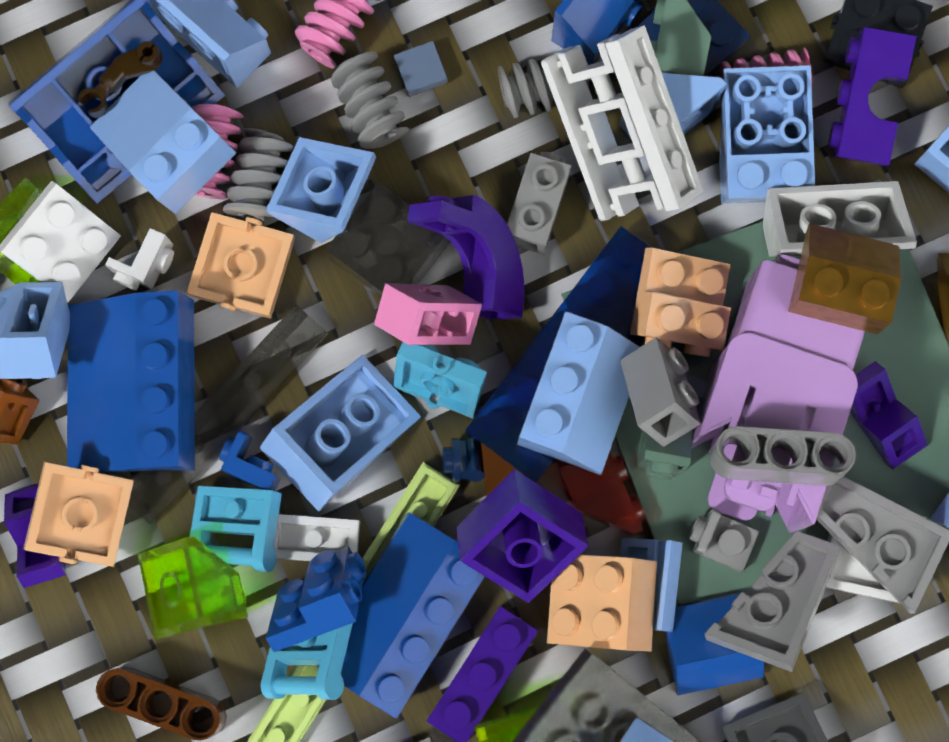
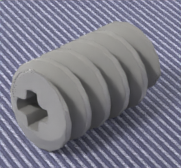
[331,51,410,149]
[498,57,589,118]
[223,128,294,223]

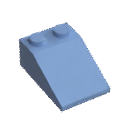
[90,71,237,214]
[260,354,421,512]

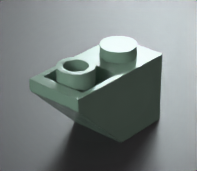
[650,0,712,76]
[636,430,692,480]

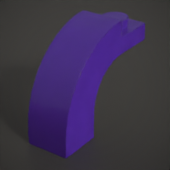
[407,195,524,321]

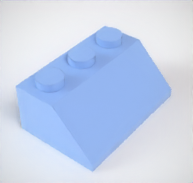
[146,0,271,88]
[517,311,640,475]

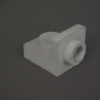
[689,509,759,573]

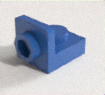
[219,430,281,491]

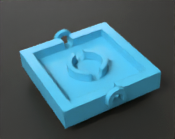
[393,342,487,419]

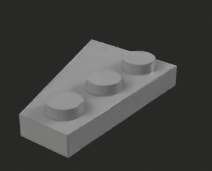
[816,476,949,614]
[705,531,840,672]

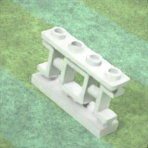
[541,25,704,221]

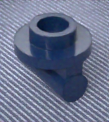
[442,438,484,482]

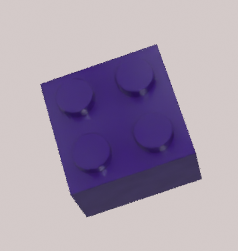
[456,469,589,603]

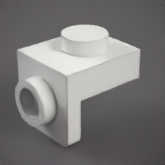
[105,228,174,291]

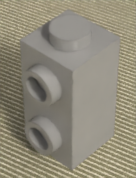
[507,152,572,255]
[620,337,701,447]

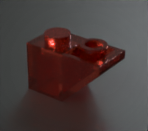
[558,451,646,535]

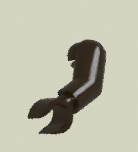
[78,42,163,118]

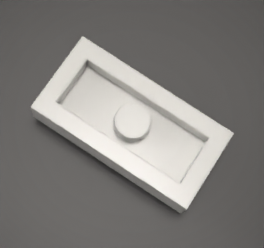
[274,514,360,561]

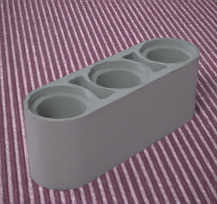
[709,426,856,486]

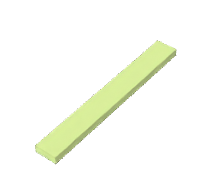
[247,462,460,742]

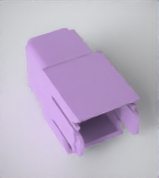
[692,254,865,533]

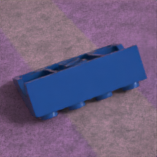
[8,0,225,204]
[67,290,195,474]

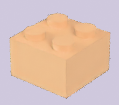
[547,555,657,652]

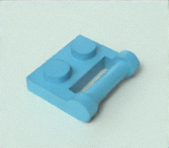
[187,486,282,572]
[261,623,353,700]

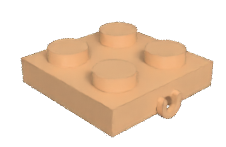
[187,212,295,319]
[24,461,134,567]

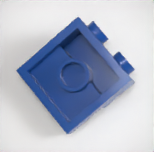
[266,546,367,652]

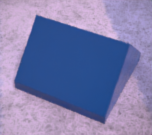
[664,591,764,696]

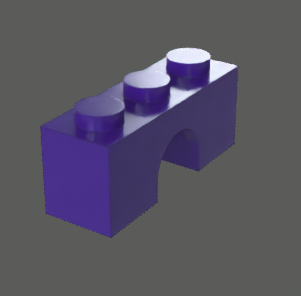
[828,27,917,166]
[427,606,538,742]

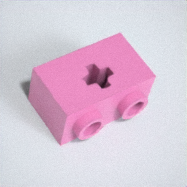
[374,283,482,345]

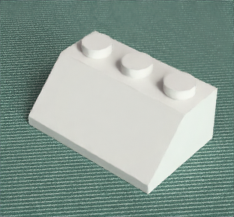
[763,181,917,257]

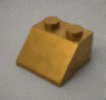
[788,223,902,335]

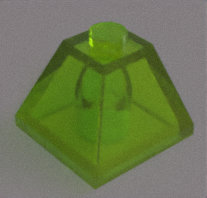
[137,536,248,640]

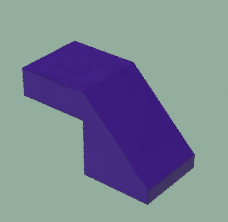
[850,361,928,470]
[4,484,66,588]

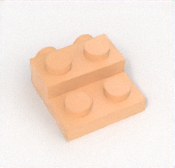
[630,248,731,357]

